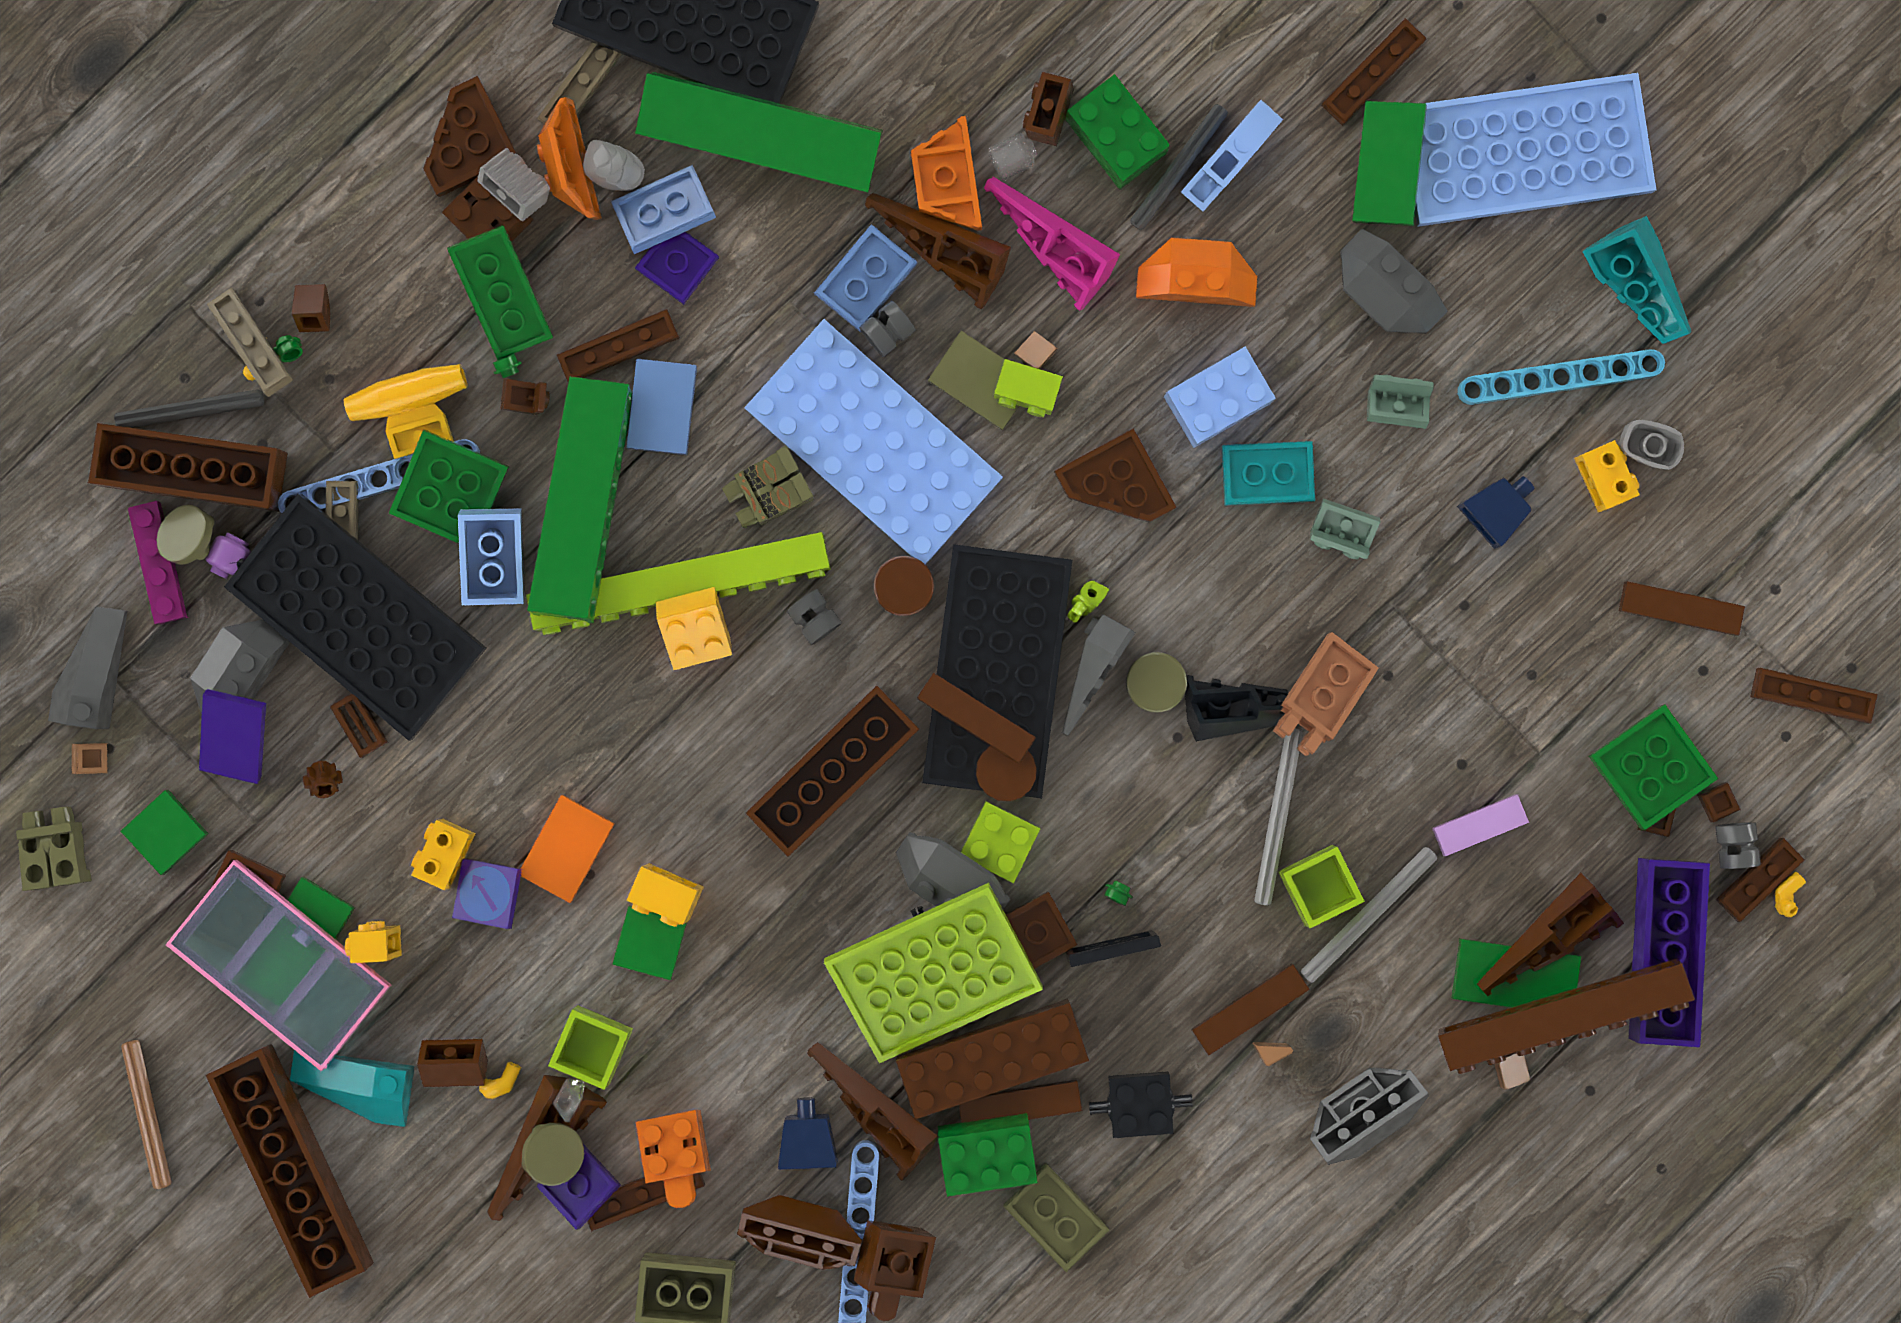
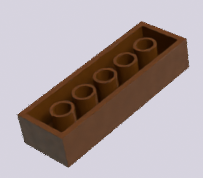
[88,423,288,512]
[746,686,919,857]
[896,999,1089,1120]

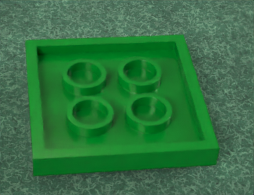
[389,430,509,543]
[1588,704,1719,831]

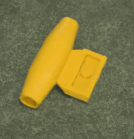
[344,364,468,459]

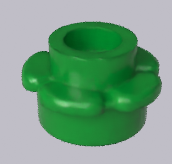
[273,335,303,362]
[493,354,522,378]
[1104,880,1133,906]

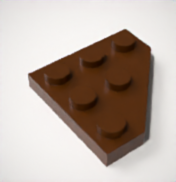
[423,76,517,197]
[1054,428,1177,523]

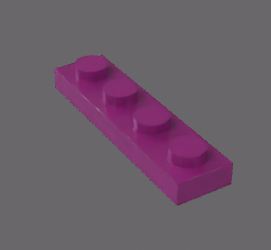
[128,501,188,625]

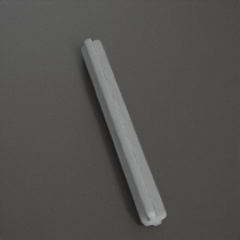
[1254,728,1303,905]
[1301,847,1437,983]

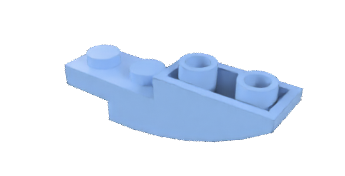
[1181,100,1283,212]

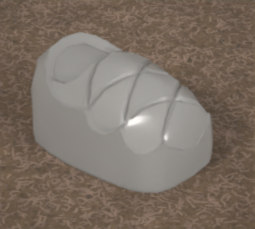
[583,140,645,191]
[1618,420,1684,470]

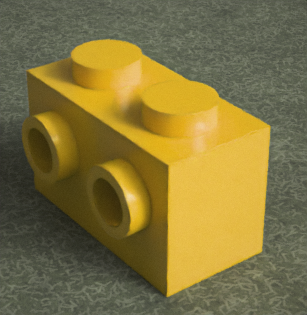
[1574,440,1640,513]
[411,819,476,890]
[345,921,402,963]

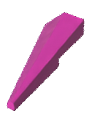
[984,177,1120,311]

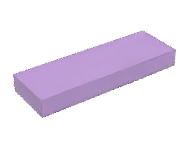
[1432,794,1529,856]

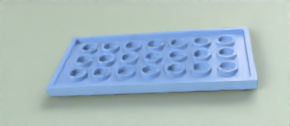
[1415,73,1656,227]
[744,319,1003,565]

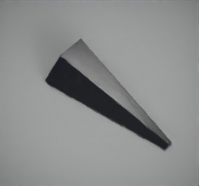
[1185,675,1288,742]

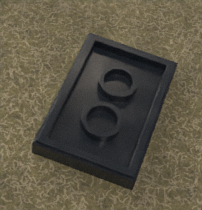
[1066,930,1161,967]

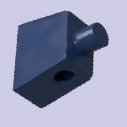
[1457,476,1535,549]
[778,1097,838,1170]

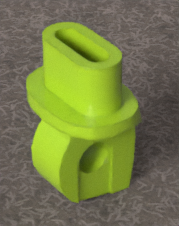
[1067,581,1109,623]

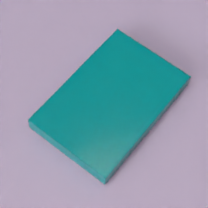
[1222,441,1315,506]

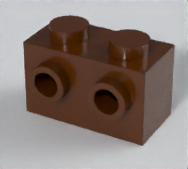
[1023,72,1074,147]
[417,1039,488,1087]

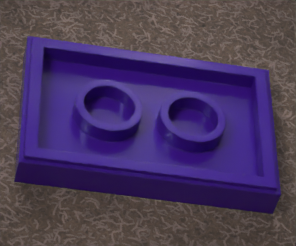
[199,689,266,784]

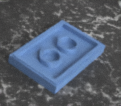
[611,165,716,254]
[814,224,917,332]
[626,359,697,455]

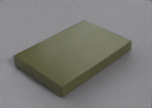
[928,331,1019,431]
[1003,1163,1110,1272]

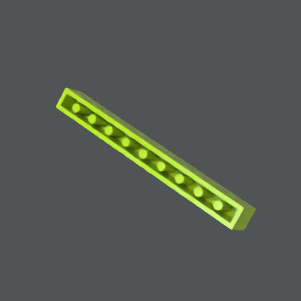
[526,532,831,635]

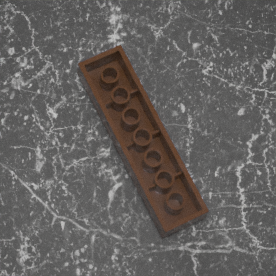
[1438,958,1695,1074]
[206,1044,374,1298]

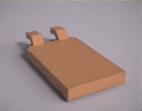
[1273,632,1379,756]

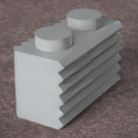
[477,148,550,221]

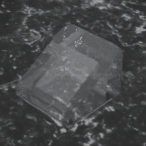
[553,1079,584,1122]

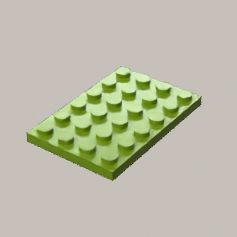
[824,882,1043,1064]

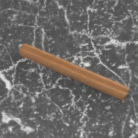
[121,1040,171,1189]

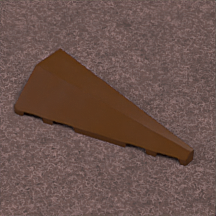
[865,193,1011,309]
[1477,872,1624,996]
[807,1042,938,1181]
[487,1075,607,1221]

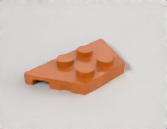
[911,116,982,231]

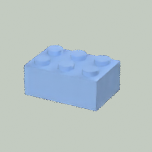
[1164,346,1276,448]
[458,508,525,605]

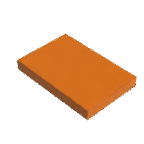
[521,795,615,903]

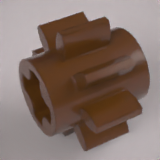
[303,761,343,798]

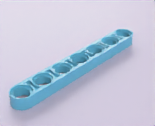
[1457,349,1665,405]

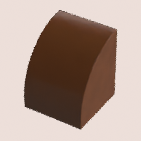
[291,284,330,332]

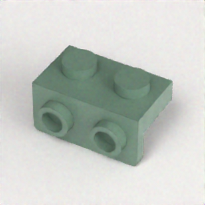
[1367,375,1434,429]
[1310,498,1380,560]

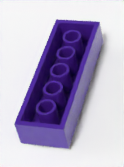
[1628,858,1710,1047]

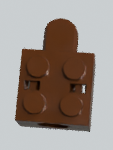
[442,177,533,242]
[854,1220,936,1321]

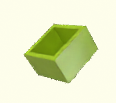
[960,801,1040,883]
[1278,845,1365,928]
[548,1005,633,1090]

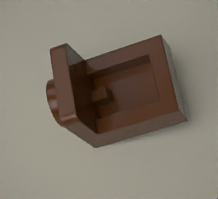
[500,379,550,415]

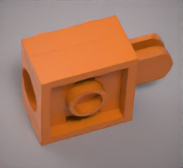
[636,1110,711,1208]

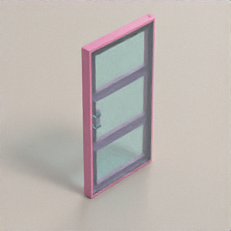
[166,860,391,1071]

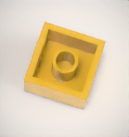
[656,587,732,670]
[626,863,704,927]

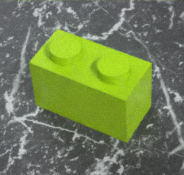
[994,359,1063,417]

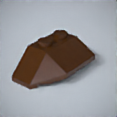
[737,1195,862,1270]

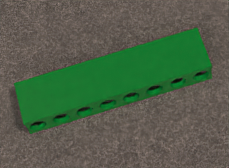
[635,72,883,192]
[527,376,633,623]

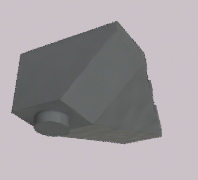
[48,607,128,729]
[1062,615,1136,736]

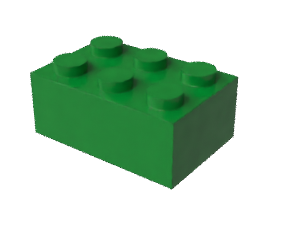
[1065,74,1170,190]
[937,1113,1038,1197]

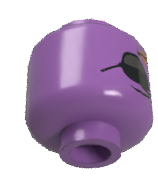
[205,533,251,579]

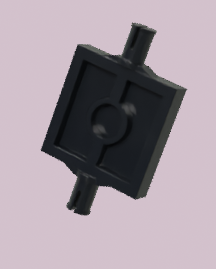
[1089,1071,1193,1138]

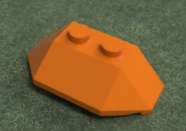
[537,97,602,220]
[1136,238,1257,307]

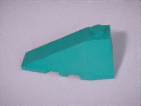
[1582,216,1691,344]
[290,1050,415,1127]

